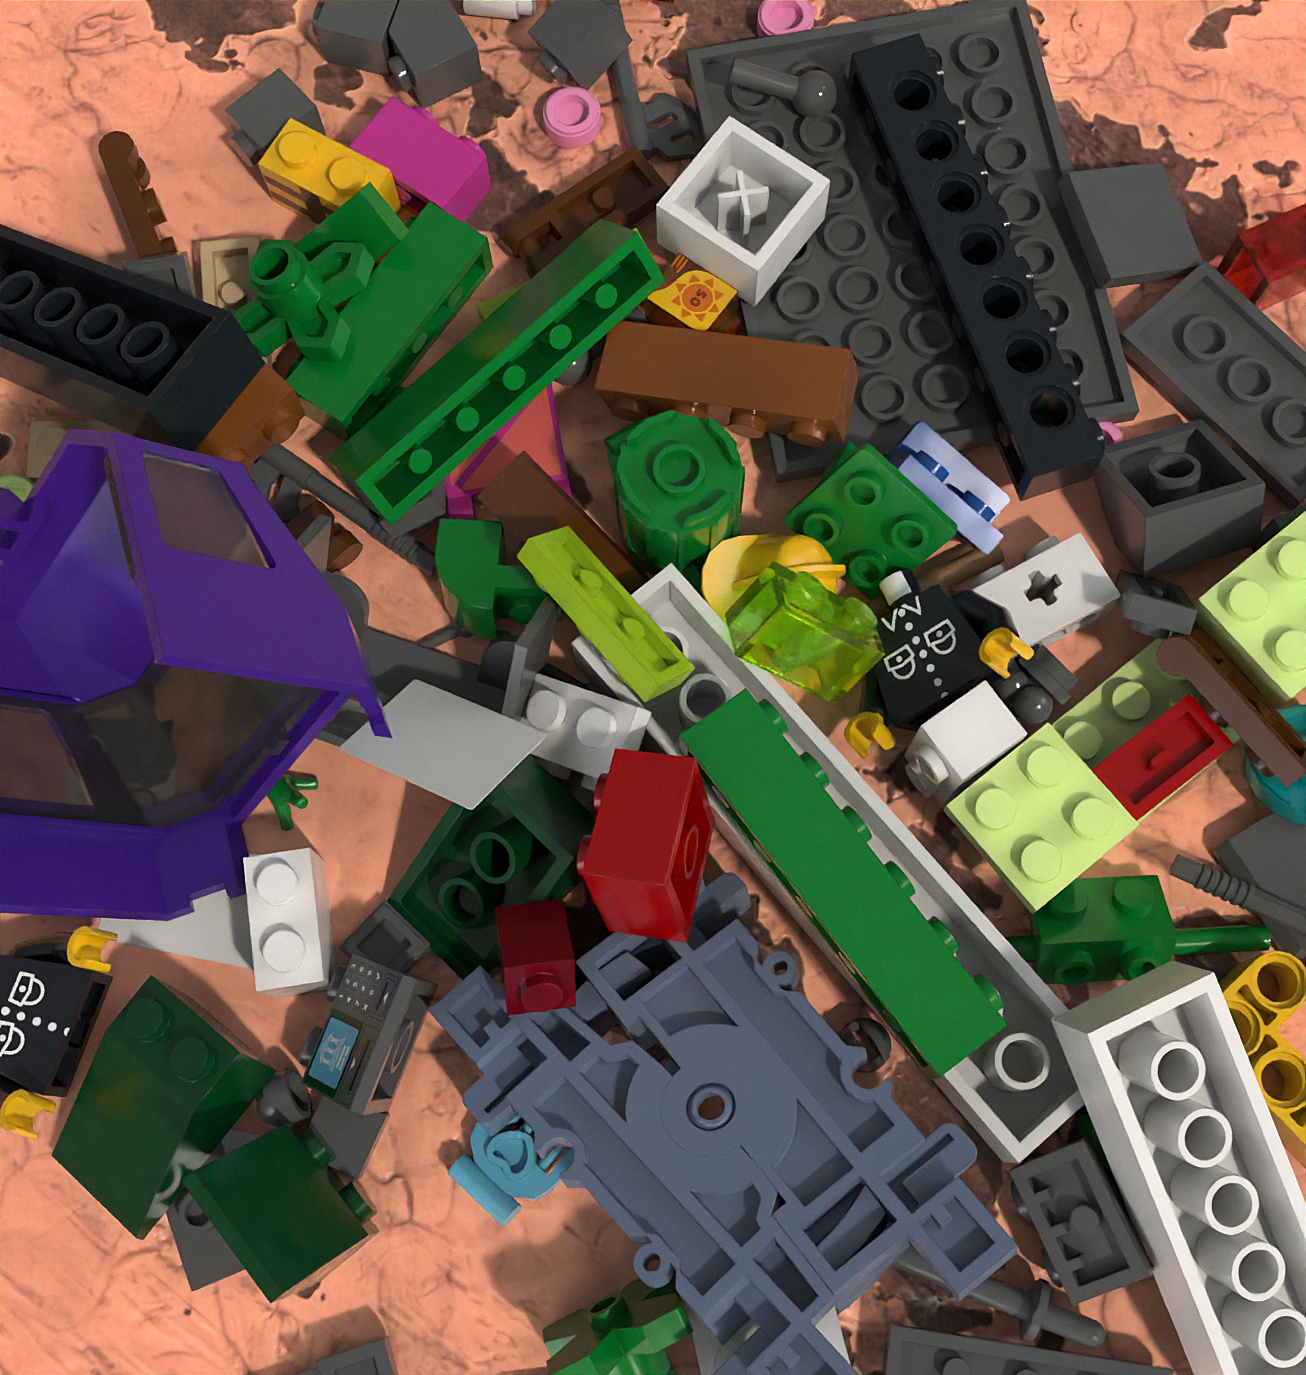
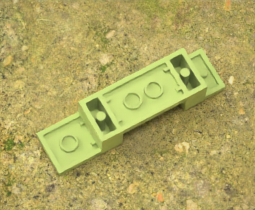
[943,511,1306,914]

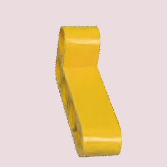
[1219,951,1306,1169]

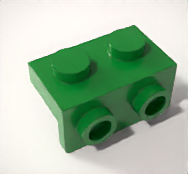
[1026,875,1177,986]

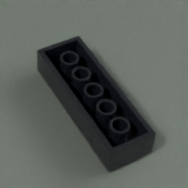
[0,224,265,452]

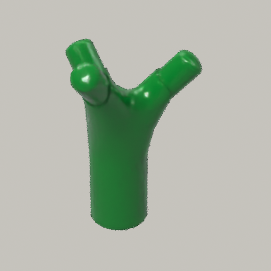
[235,751,318,831]

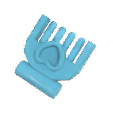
[448,1115,575,1227]

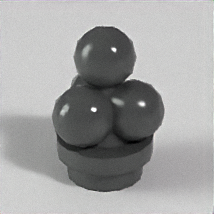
[993,645,1079,724]

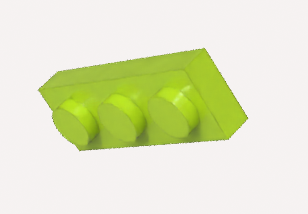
[516,526,695,702]

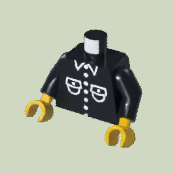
[844,569,1034,759]
[0,926,118,1140]

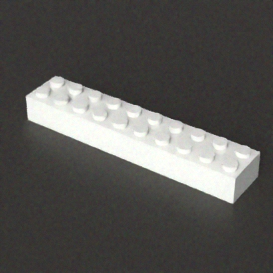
[571,563,1084,1163]

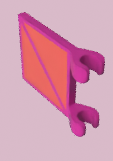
[446,383,572,520]

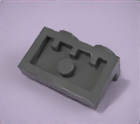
[1009,1135,1155,1306]

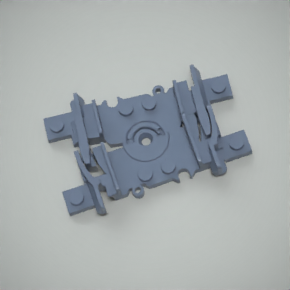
[429,872,1018,1375]

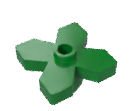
[233,239,375,362]
[542,1268,694,1375]

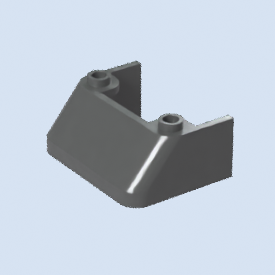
[263,514,559,747]

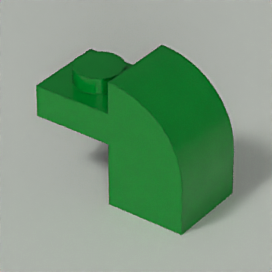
[435,518,563,640]

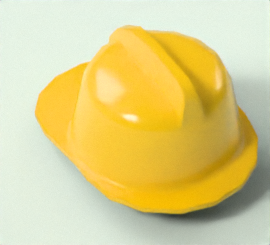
[701,534,846,636]

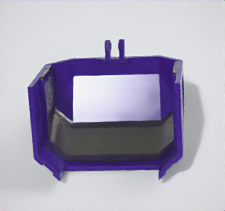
[0,429,392,921]

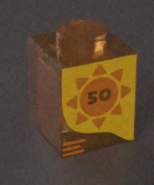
[644,253,741,335]

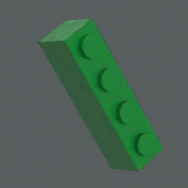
[286,201,494,442]

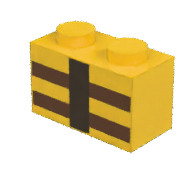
[258,118,402,225]

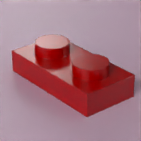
[1091,693,1234,821]

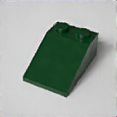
[387,754,596,980]
[51,975,276,1240]
[181,1123,380,1304]

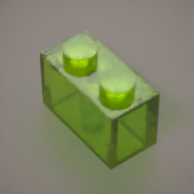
[725,561,885,705]

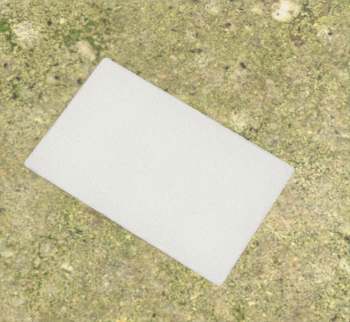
[339,679,547,810]
[98,852,259,970]

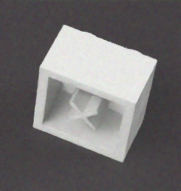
[656,116,831,307]

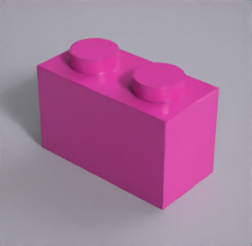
[349,96,492,222]

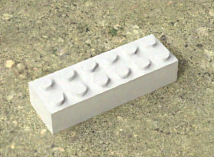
[1051,961,1306,1375]

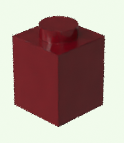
[495,899,576,1016]

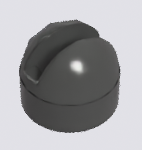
[838,1018,891,1074]
[255,1067,312,1127]

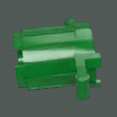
[603,410,745,600]

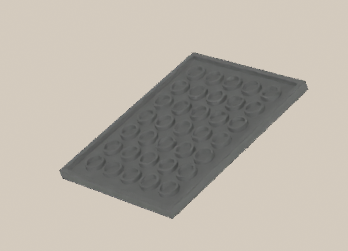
[686,0,1140,483]

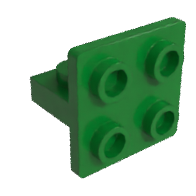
[784,441,958,600]

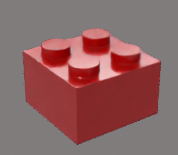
[577,748,715,943]

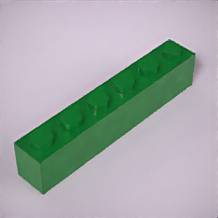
[327,218,666,525]
[679,688,1008,1080]

